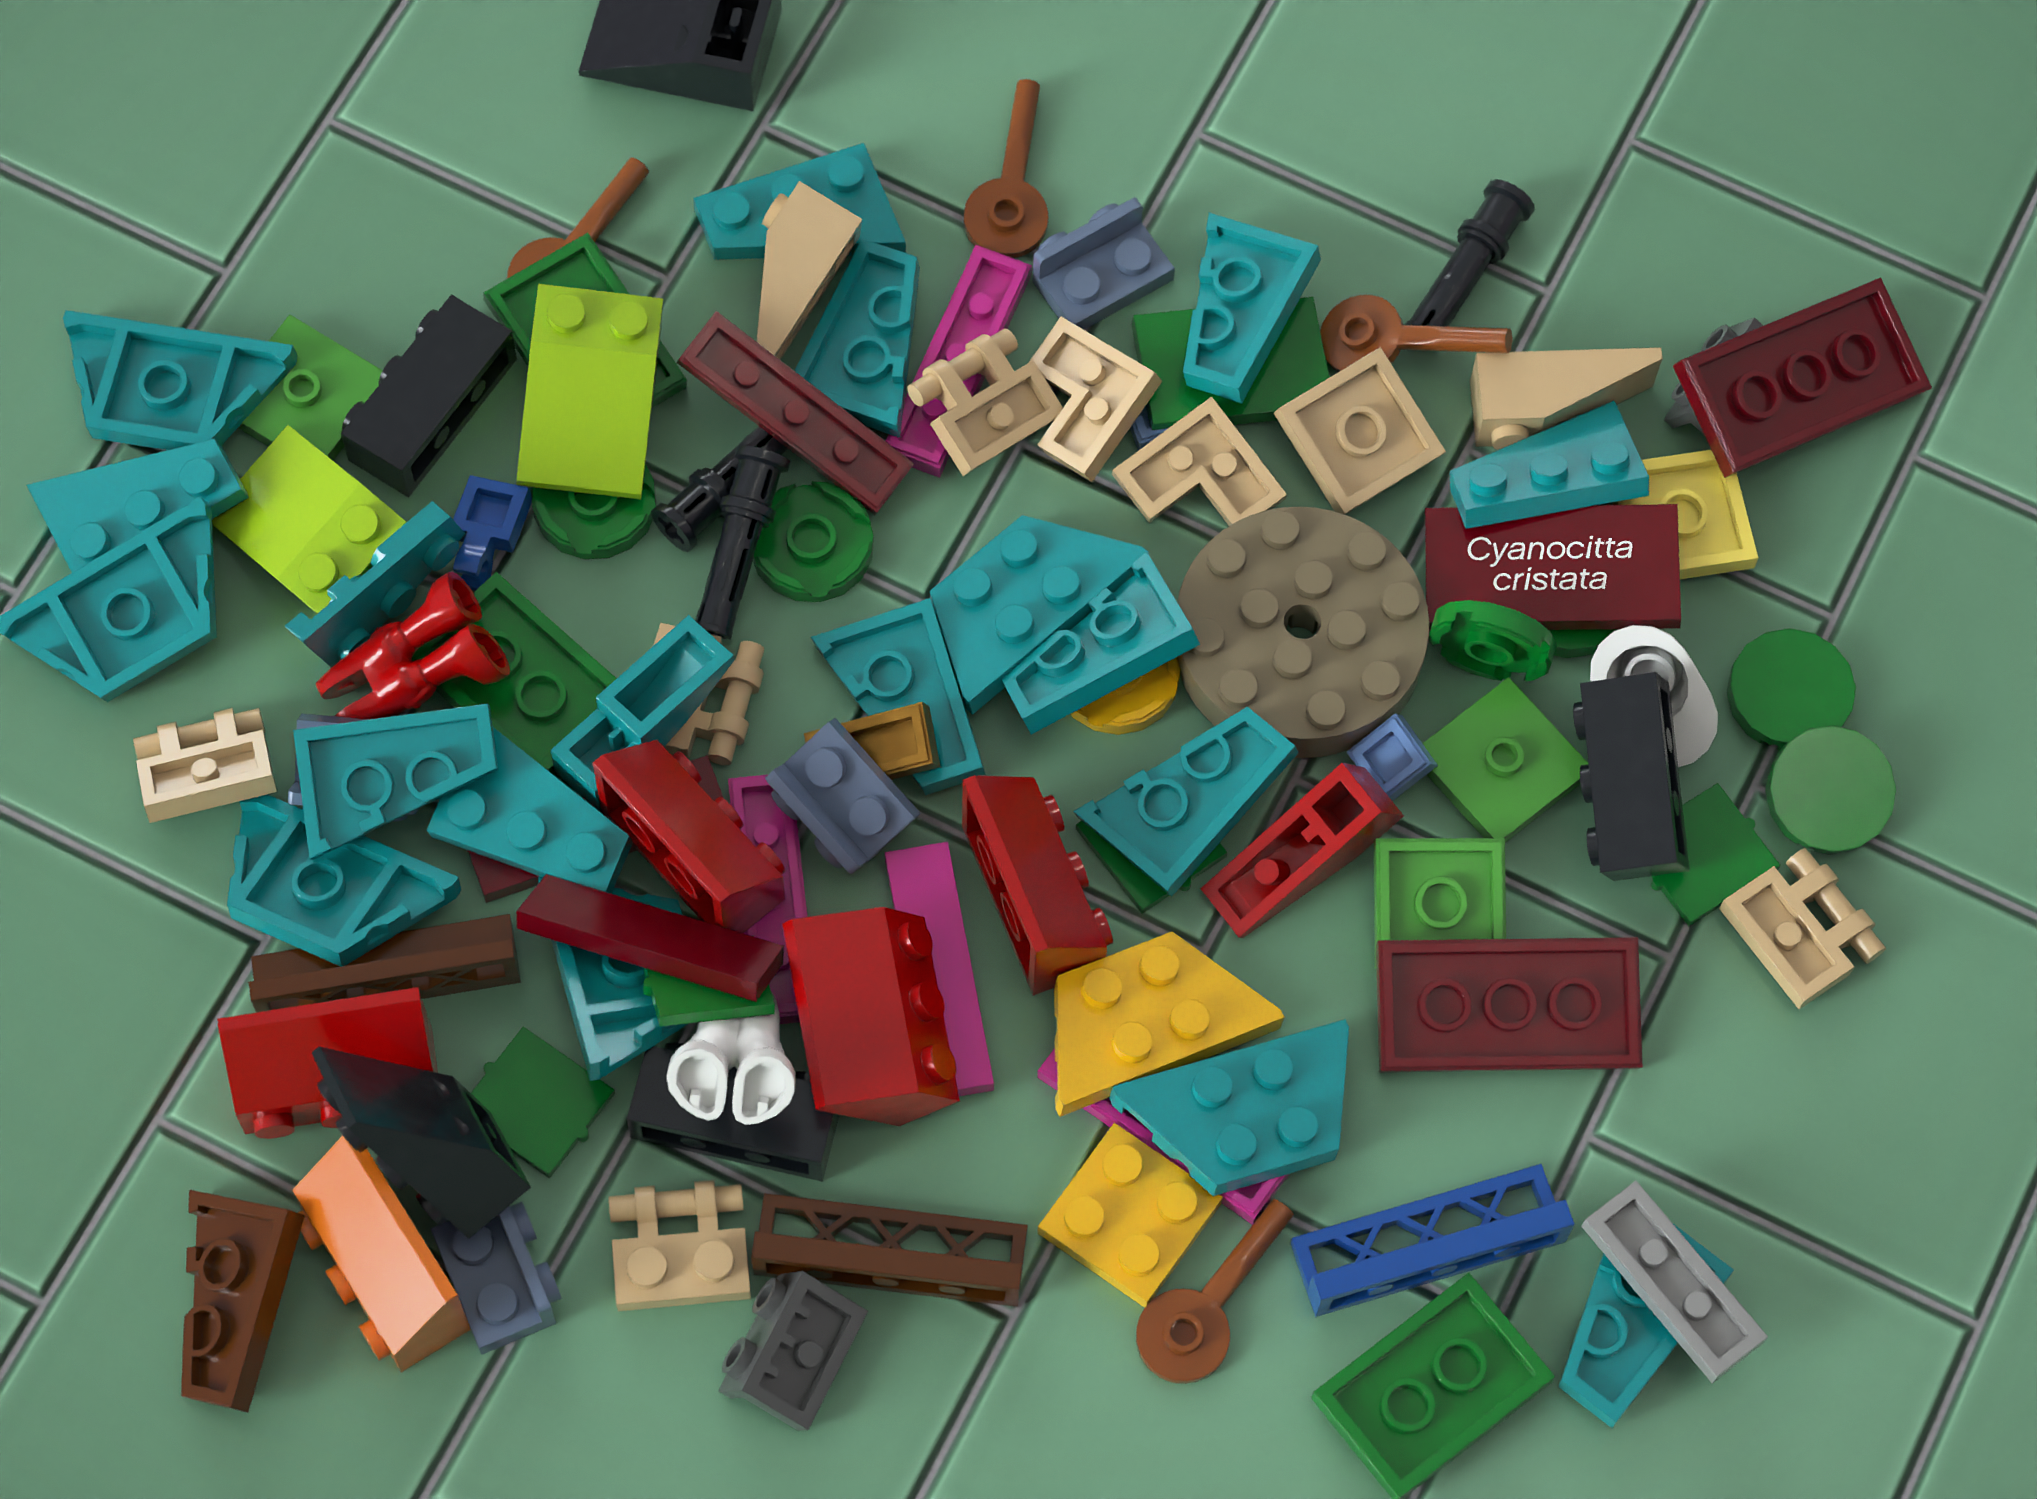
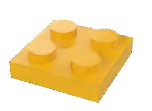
[1037,1123,1223,1308]

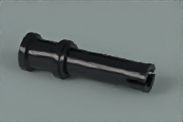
[1405,179,1535,326]
[651,426,788,552]
[695,445,791,640]

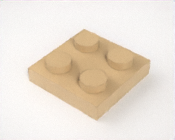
[1273,347,1446,515]

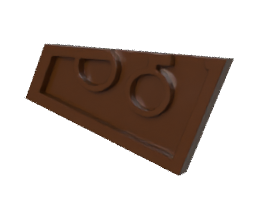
[181,1190,305,1413]

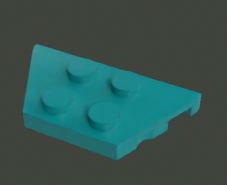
[63,310,298,450]
[0,496,217,702]
[930,515,1149,715]
[227,794,461,967]
[538,876,688,1081]
[1109,1019,1349,1196]

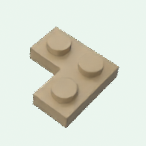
[1028,317,1162,482]
[1112,396,1287,526]

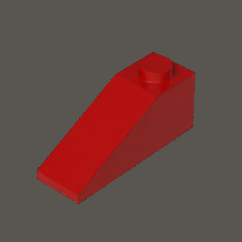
[1200,763,1404,938]

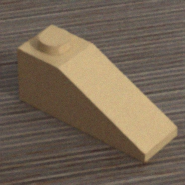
[757,181,862,360]
[1470,347,1663,450]

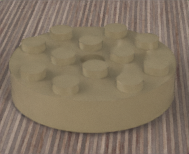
[1177,507,1429,758]

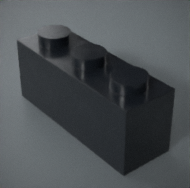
[341,294,517,498]
[1573,672,1690,881]
[627,1042,839,1182]

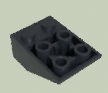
[579,0,782,111]
[312,1046,531,1239]

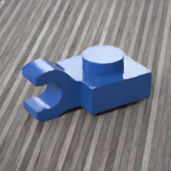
[453,475,532,591]

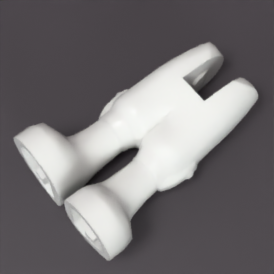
[667,992,795,1124]

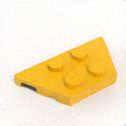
[1054,931,1285,1117]

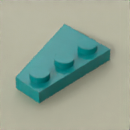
[1450,400,1649,529]
[1073,707,1299,897]

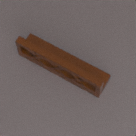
[249,914,521,1012]
[751,1193,1028,1307]

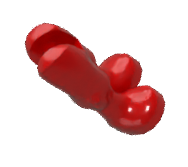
[315,571,510,719]

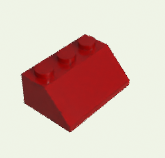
[592,739,786,933]
[962,775,1113,996]
[782,907,960,1126]
[217,987,438,1139]

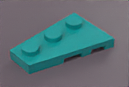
[693,143,906,260]
[1183,213,1321,403]
[794,239,920,438]
[26,439,249,572]
[285,501,466,667]
[1001,552,1200,735]
[811,598,986,795]
[293,704,498,860]
[426,727,633,894]
[1558,1224,1734,1428]

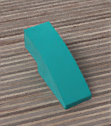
[551,615,734,812]

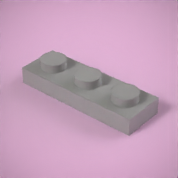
[1581,1181,1768,1383]

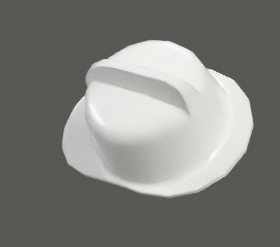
[1590,625,1718,767]

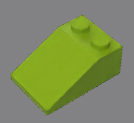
[516,284,663,499]
[212,425,407,614]

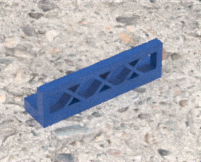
[1290,1164,1575,1317]

